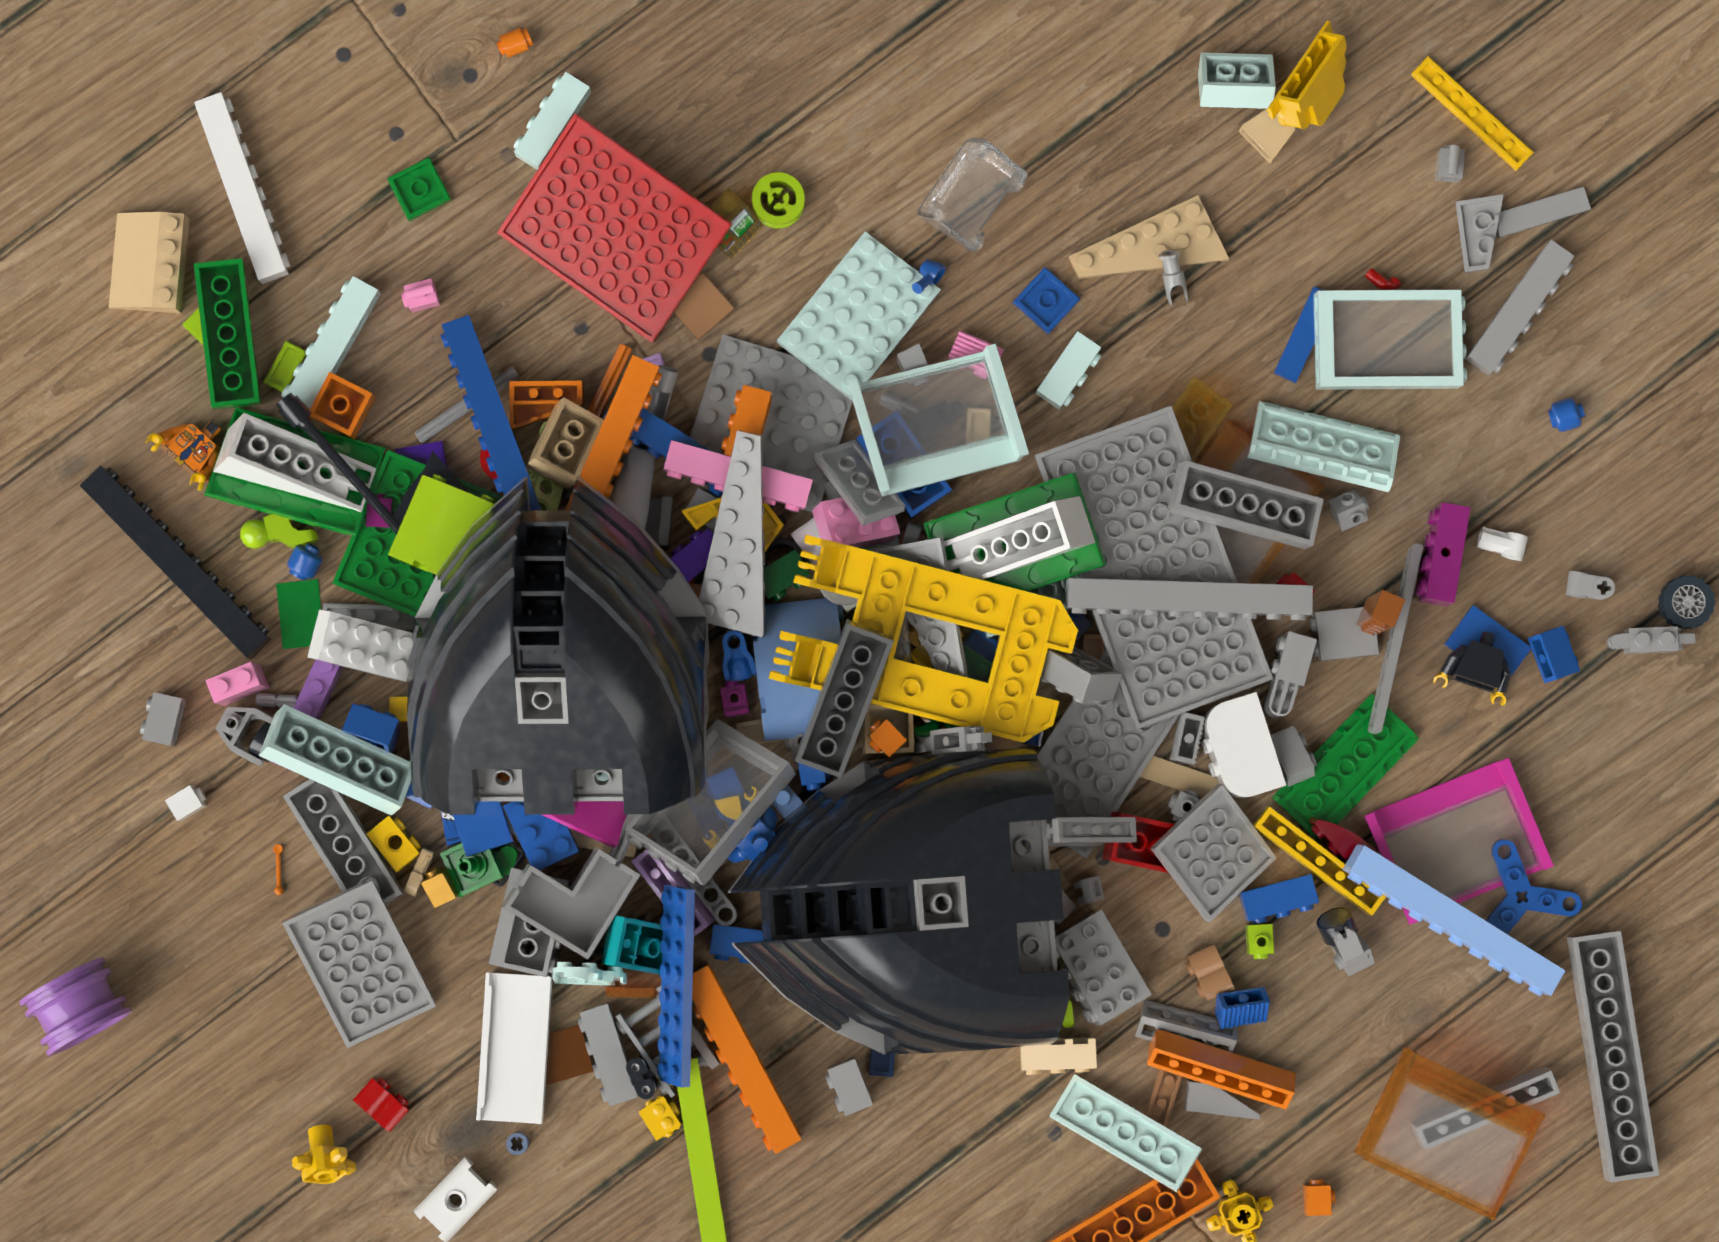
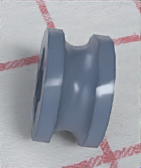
[506,1132,529,1155]

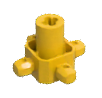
[292,1125,356,1184]
[1206,1179,1274,1242]

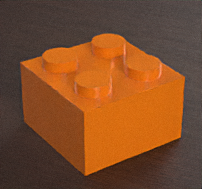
[309,372,376,439]

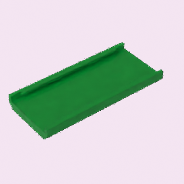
[1271,693,1419,843]

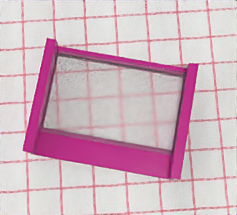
[1364,758,1554,925]

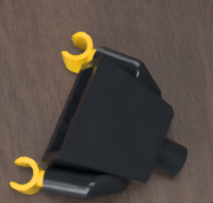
[1433,632,1511,706]

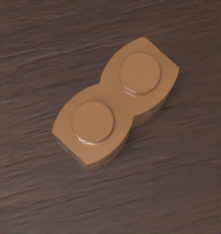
[1185,944,1235,1001]

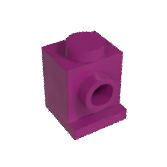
[720,681,750,718]

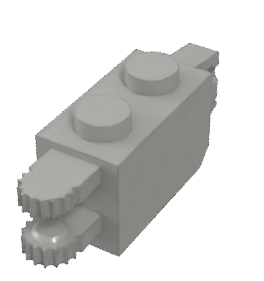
[1606,626,1695,654]
[924,726,992,754]

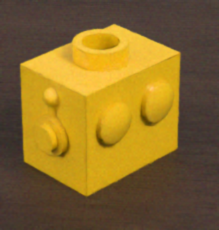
[638,1095,683,1141]

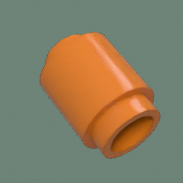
[496,27,533,58]

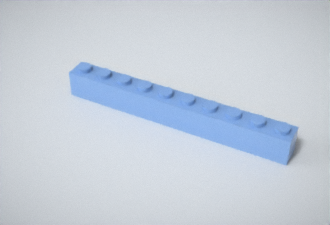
[1342,844,1565,997]

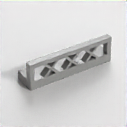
[1135,1000,1238,1053]

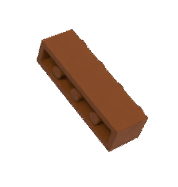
[1356,590,1406,636]

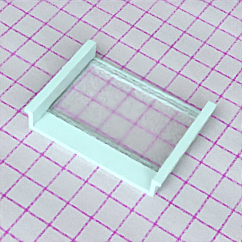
[847,344,1029,497]

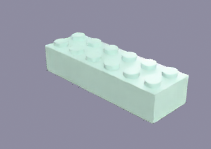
[259,704,411,816]

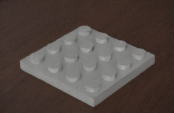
[1150,784,1277,922]

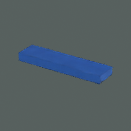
[1273,287,1323,383]

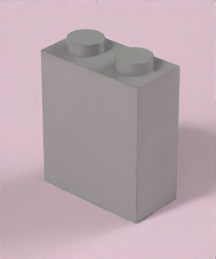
[1309,607,1379,662]

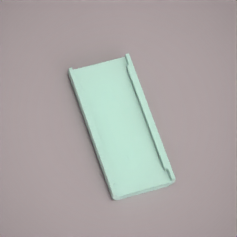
[1247,401,1400,492]

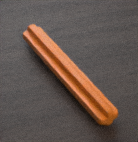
[588,344,632,417]

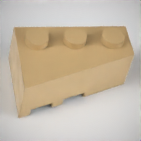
[1020,1036,1097,1075]

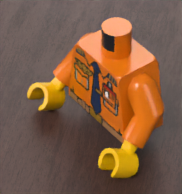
[145,420,221,491]

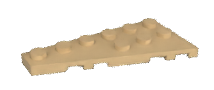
[1068,195,1229,279]

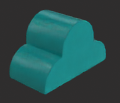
[601,916,663,975]

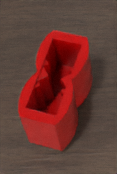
[353,1076,411,1132]

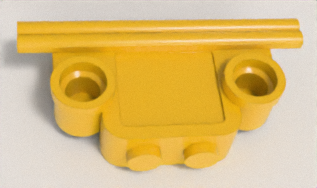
[1267,21,1346,129]

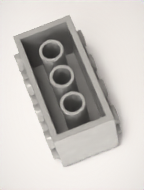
[1055,910,1152,1026]

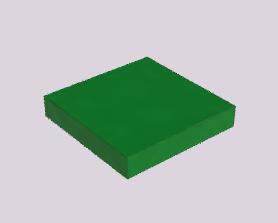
[387,157,452,222]

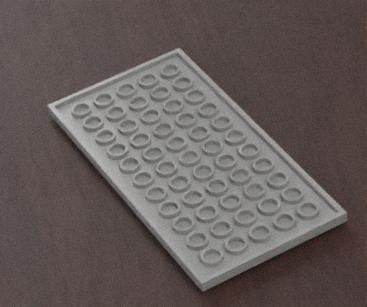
[1034,406,1273,730]

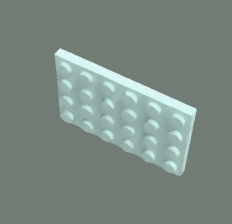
[777,231,941,401]

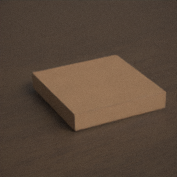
[674,273,735,341]

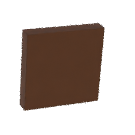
[546,1025,594,1085]

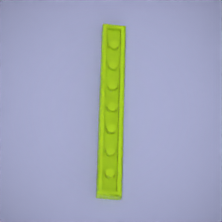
[677,1057,727,1242]

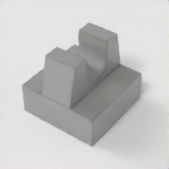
[1073,875,1105,904]

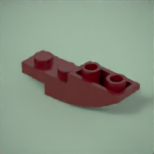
[1308,817,1380,859]

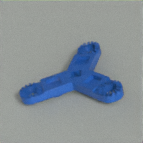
[1486,839,1582,934]

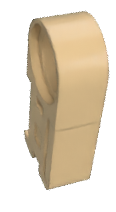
[404,848,436,897]

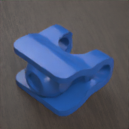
[722,630,757,682]

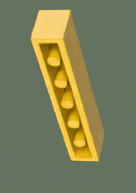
[1253,807,1386,916]

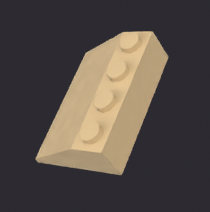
[109,212,190,314]

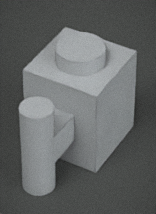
[1435,145,1465,183]

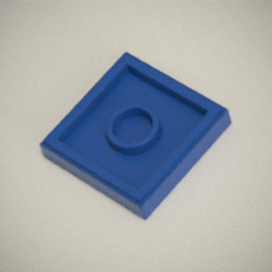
[1013,267,1080,335]

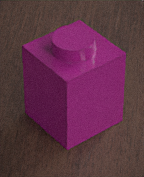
[366,494,393,528]

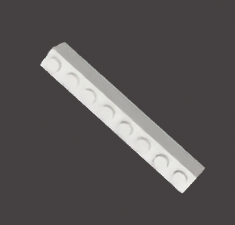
[194,92,291,284]

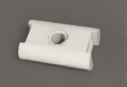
[414,1157,498,1242]

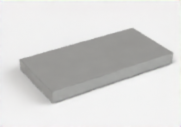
[813,439,905,526]

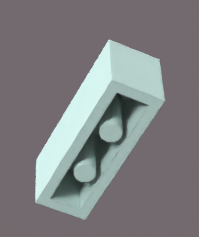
[1036,331,1101,410]

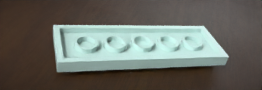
[1050,1074,1202,1192]

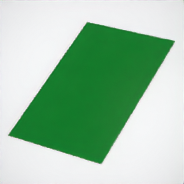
[276,579,321,649]

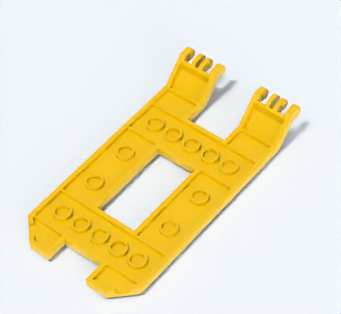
[768,535,1078,743]

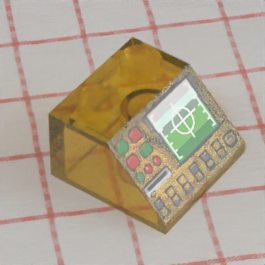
[710,188,764,260]

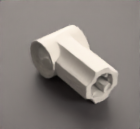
[1476,527,1528,561]

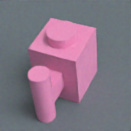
[401,279,440,313]

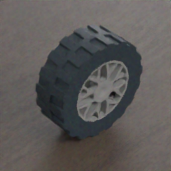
[1658,575,1715,630]

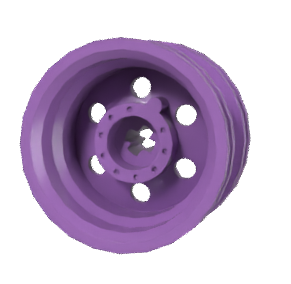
[19,957,133,1057]

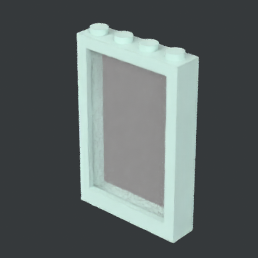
[1314,290,1467,390]

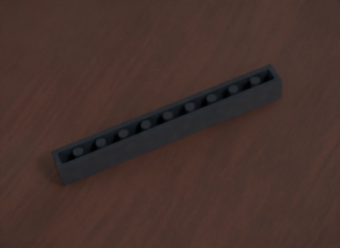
[79,465,272,659]

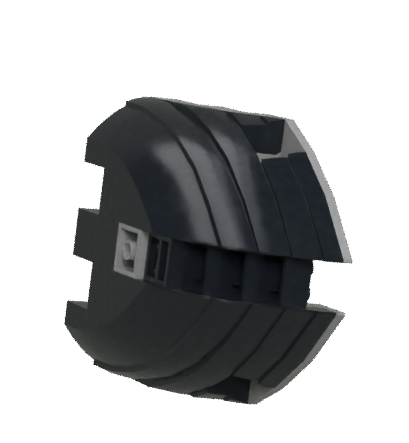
[407,476,709,815]
[728,748,1070,1054]

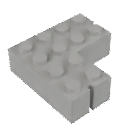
[501,848,640,959]

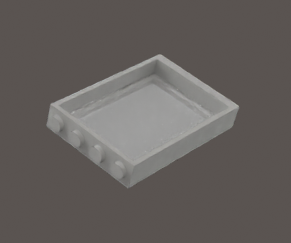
[626,719,796,886]

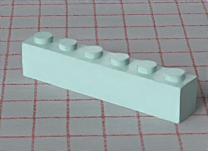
[281,276,381,410]

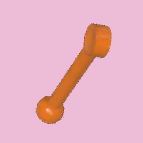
[273,844,284,895]

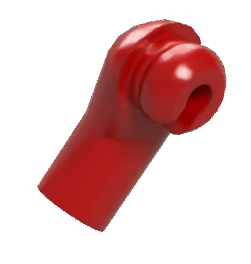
[1365,268,1401,290]

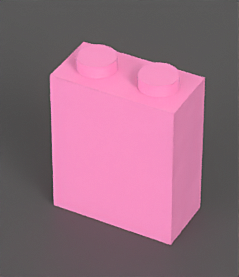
[205,662,270,706]

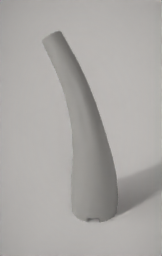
[609,365,679,530]

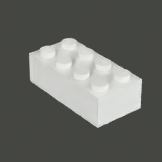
[308,610,413,682]

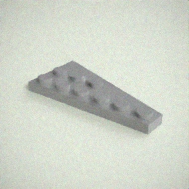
[872,537,969,678]

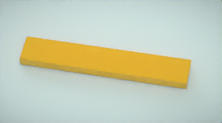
[1411,56,1534,171]

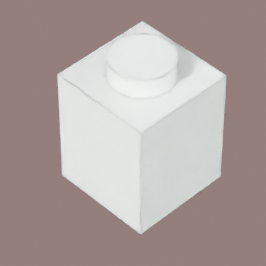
[165,785,207,822]

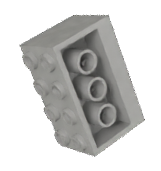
[489,868,573,977]

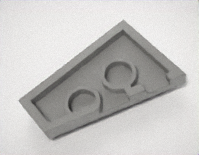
[1456,194,1504,273]

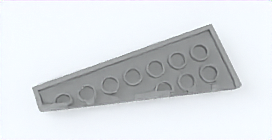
[699,430,766,638]

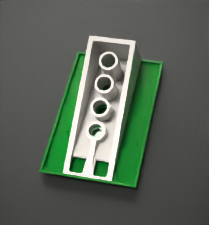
[203,408,386,536]
[923,472,1107,591]

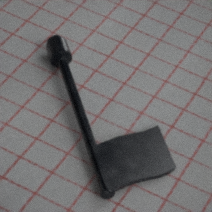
[276,392,469,535]

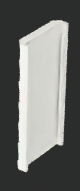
[476,973,552,1124]

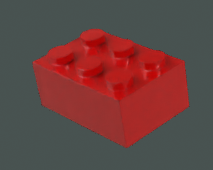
[1102,812,1175,873]

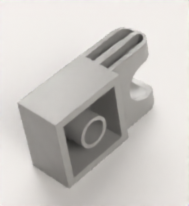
[1263,631,1317,719]

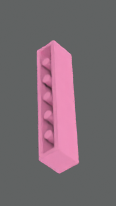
[663,440,813,512]

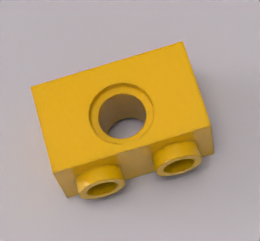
[366,816,422,872]

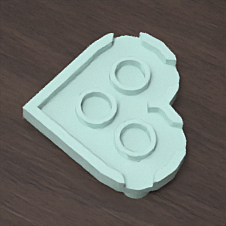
[552,962,627,986]

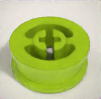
[752,172,805,229]

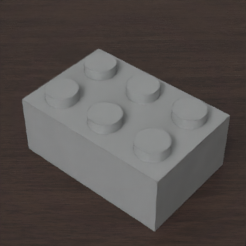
[1040,646,1122,704]

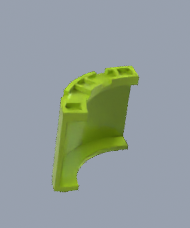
[388,474,495,575]

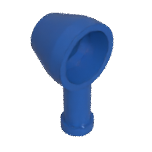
[912,259,946,294]

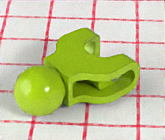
[240,514,319,549]

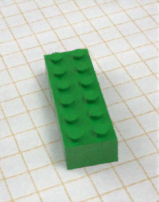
[194,258,262,410]

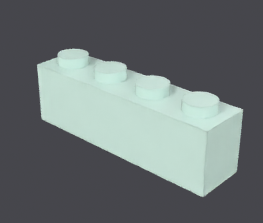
[514,72,591,170]

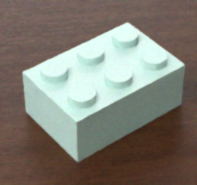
[1198,53,1276,109]

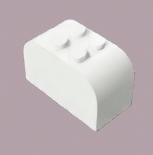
[1201,692,1286,798]

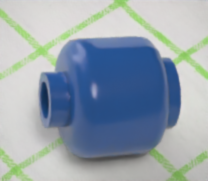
[1548,397,1585,432]
[287,543,323,580]

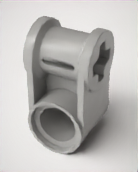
[1566,571,1615,600]

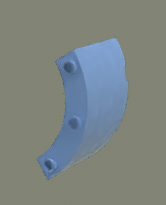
[753,598,844,741]

